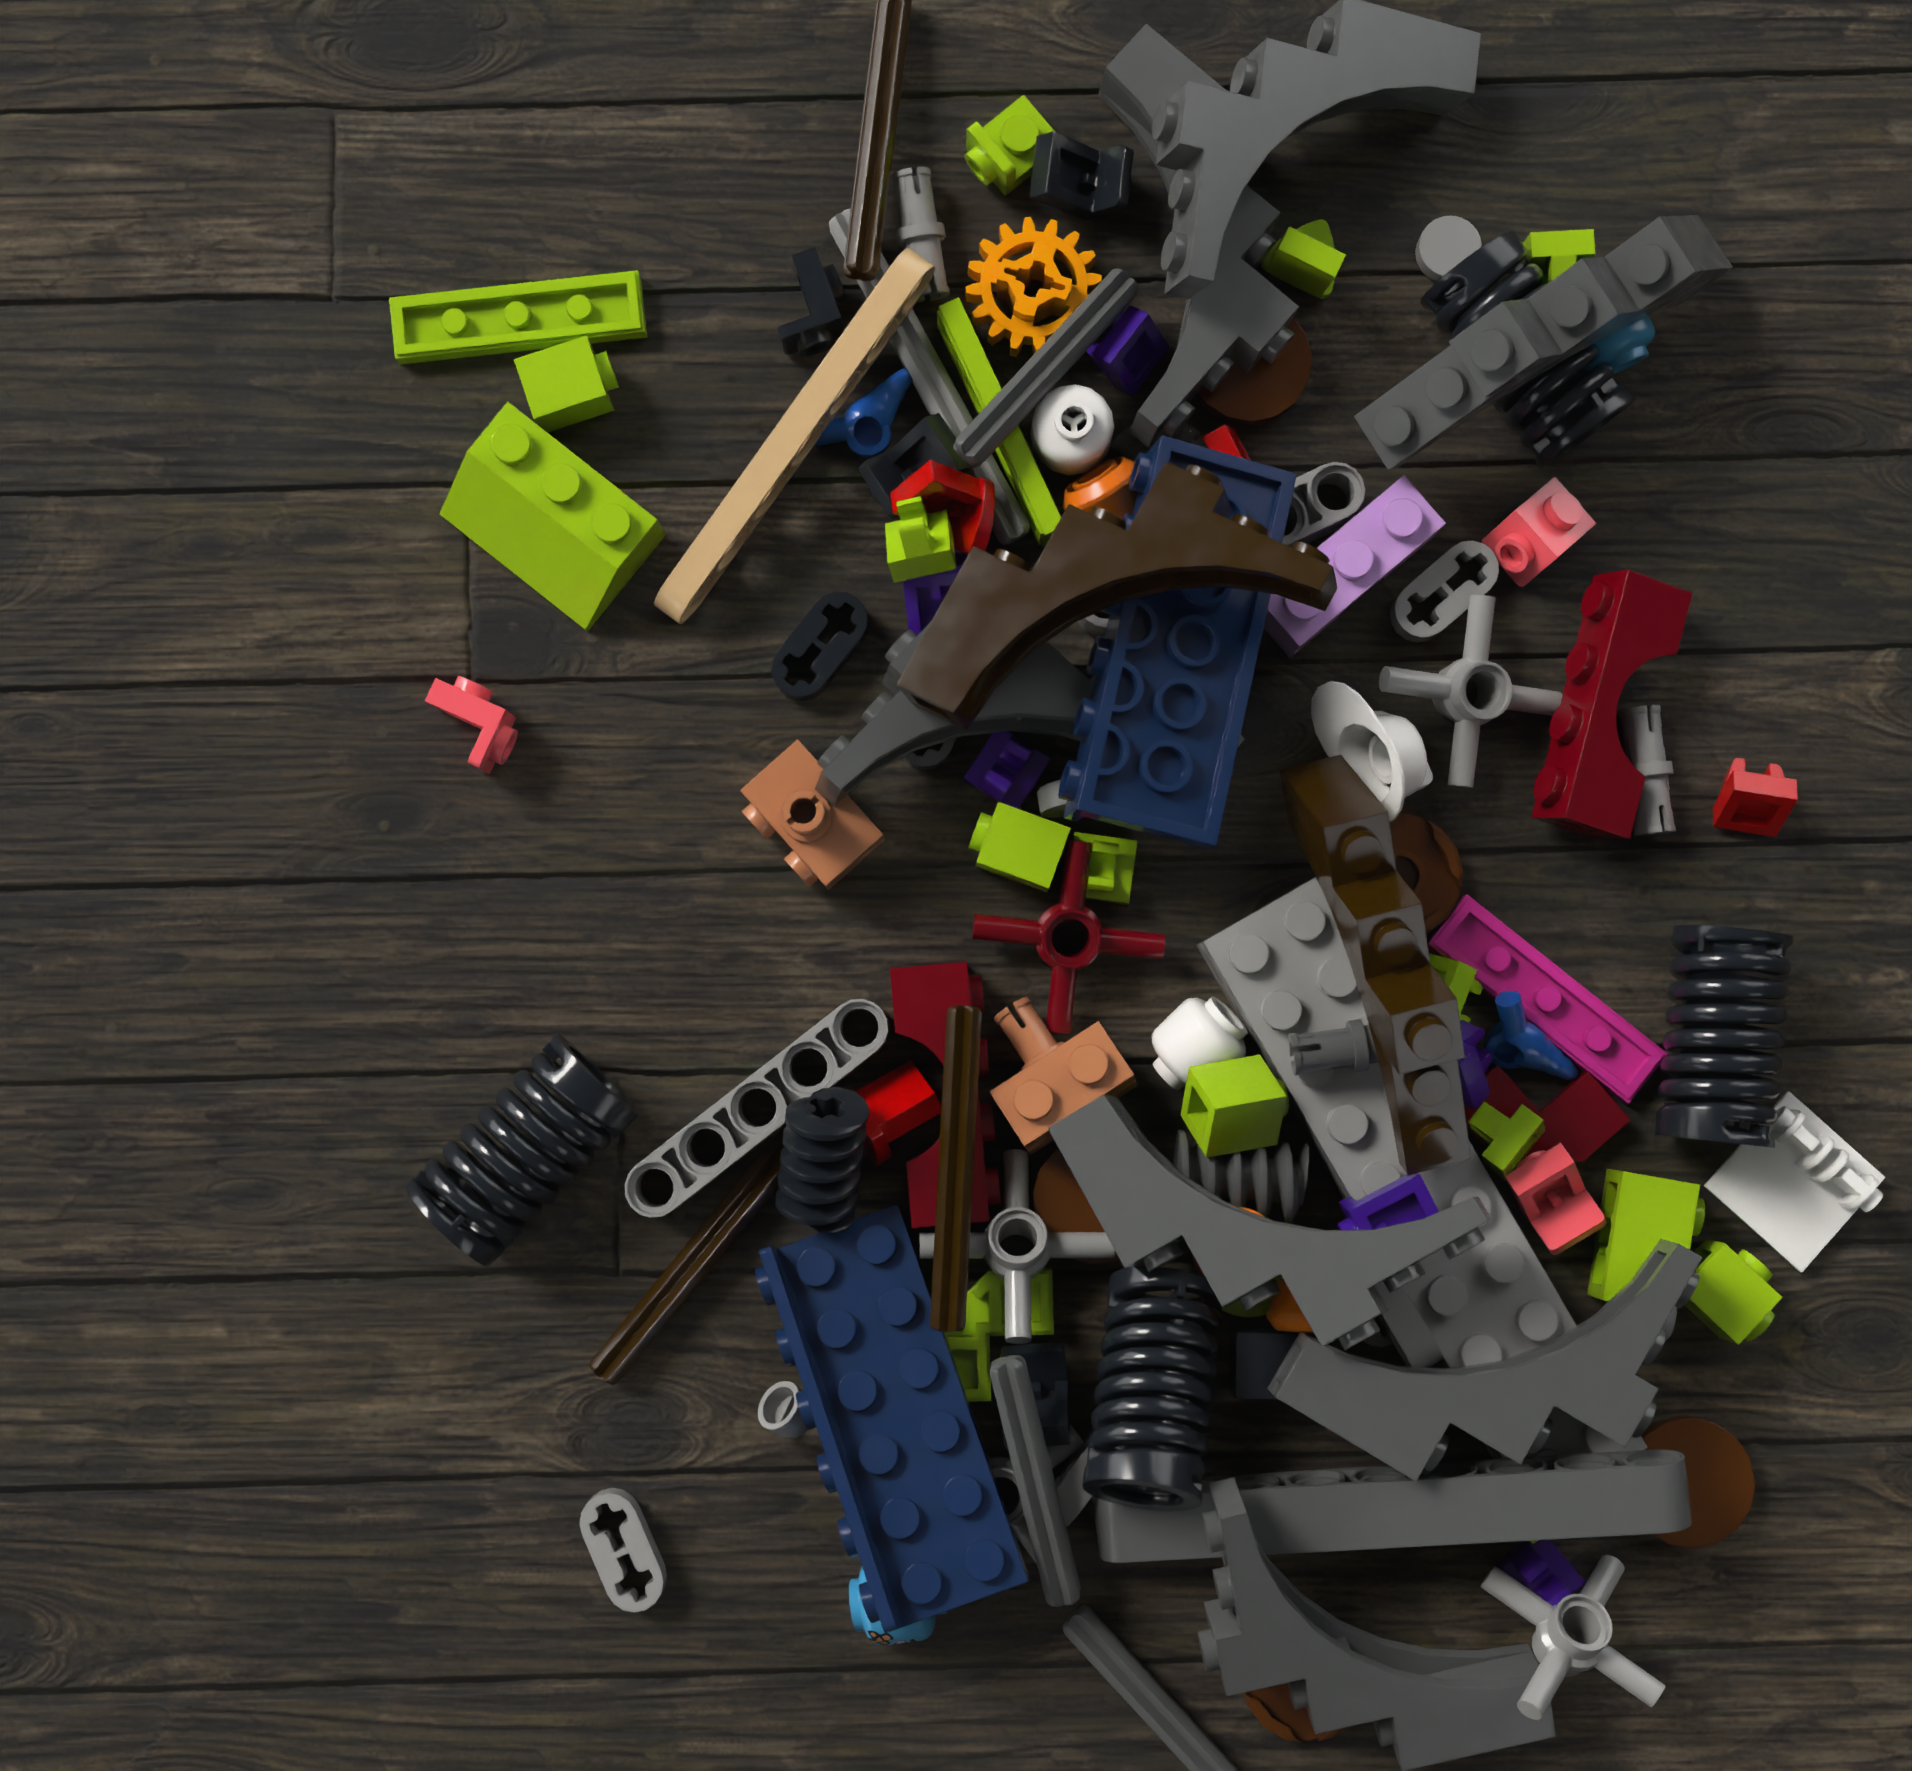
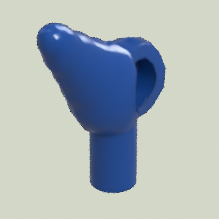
[813,368,912,458]
[1484,991,1579,1080]

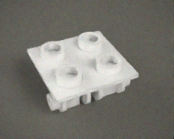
[1704,1091,1886,1273]

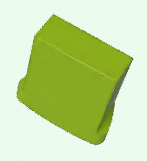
[1261,219,1346,299]

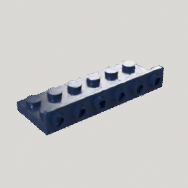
[1058,435,1297,849]
[755,1204,1031,1633]

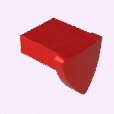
[890,459,995,555]
[853,1060,942,1167]

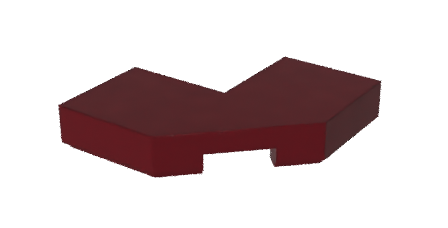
[1464,1065,1630,1162]

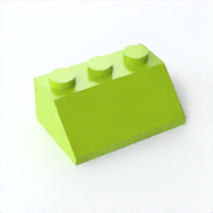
[439,401,666,632]

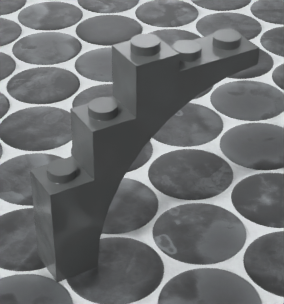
[1152,0,1481,300]
[1098,24,1299,448]
[1354,215,1733,470]
[815,622,1245,806]
[1048,1095,1493,1350]
[1267,1239,1702,1481]
[1197,1477,1556,1771]

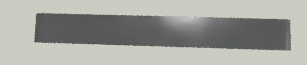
[1092,1449,1692,1563]

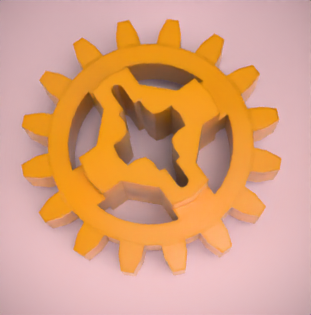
[965,217,1102,357]

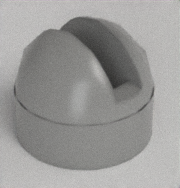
[758,1381,808,1438]

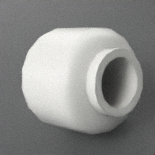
[1030,384,1114,475]
[1152,997,1248,1090]

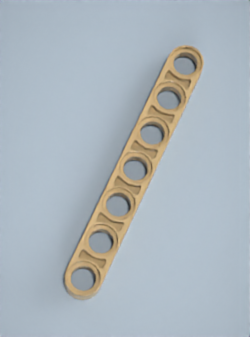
[654,248,935,624]

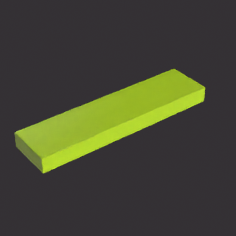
[389,270,647,365]
[937,297,1061,548]

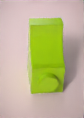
[1587,1169,1705,1301]

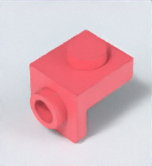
[1482,477,1597,587]
[425,676,518,774]
[1505,1143,1606,1255]

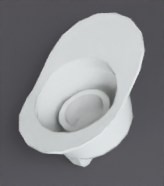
[1311,681,1433,822]

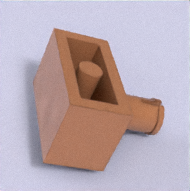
[740,739,885,890]
[989,997,1137,1155]

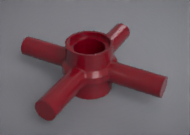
[972,840,1165,1034]

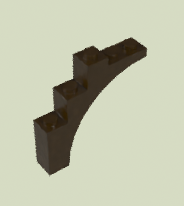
[896,461,1338,731]
[1280,754,1471,1176]

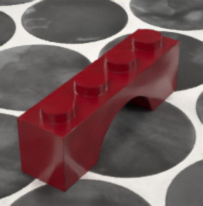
[1531,569,1692,839]
[890,962,1001,1228]

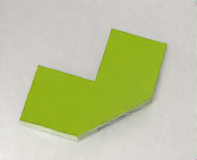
[945,1268,1054,1402]

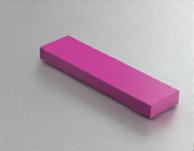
[1427,894,1668,1104]

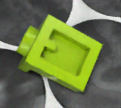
[964,94,1055,196]

